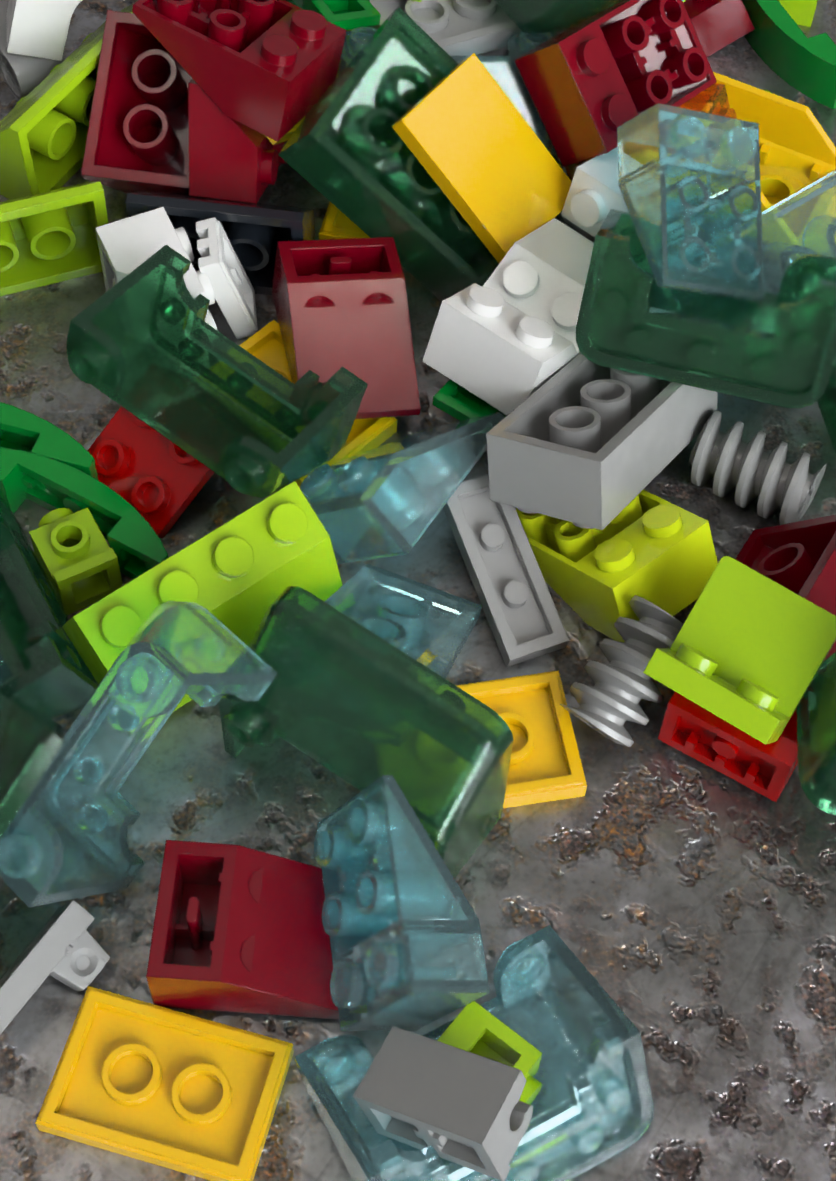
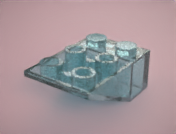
[617,103,764,302]
[314,775,490,1031]

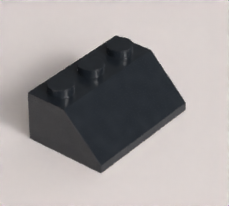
[125,191,315,296]

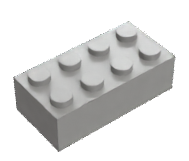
[486,328,718,530]

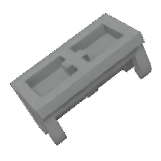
[353,1026,533,1181]

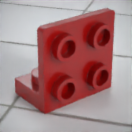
[87,369,263,539]
[658,690,833,802]

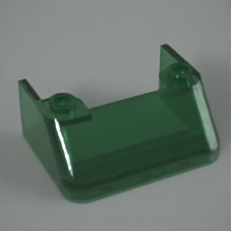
[219,586,513,897]

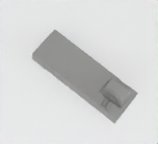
[439,473,569,667]
[0,900,110,1035]

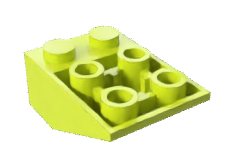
[516,490,718,643]

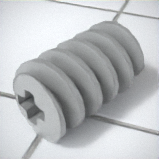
[688,410,827,525]
[560,595,683,747]

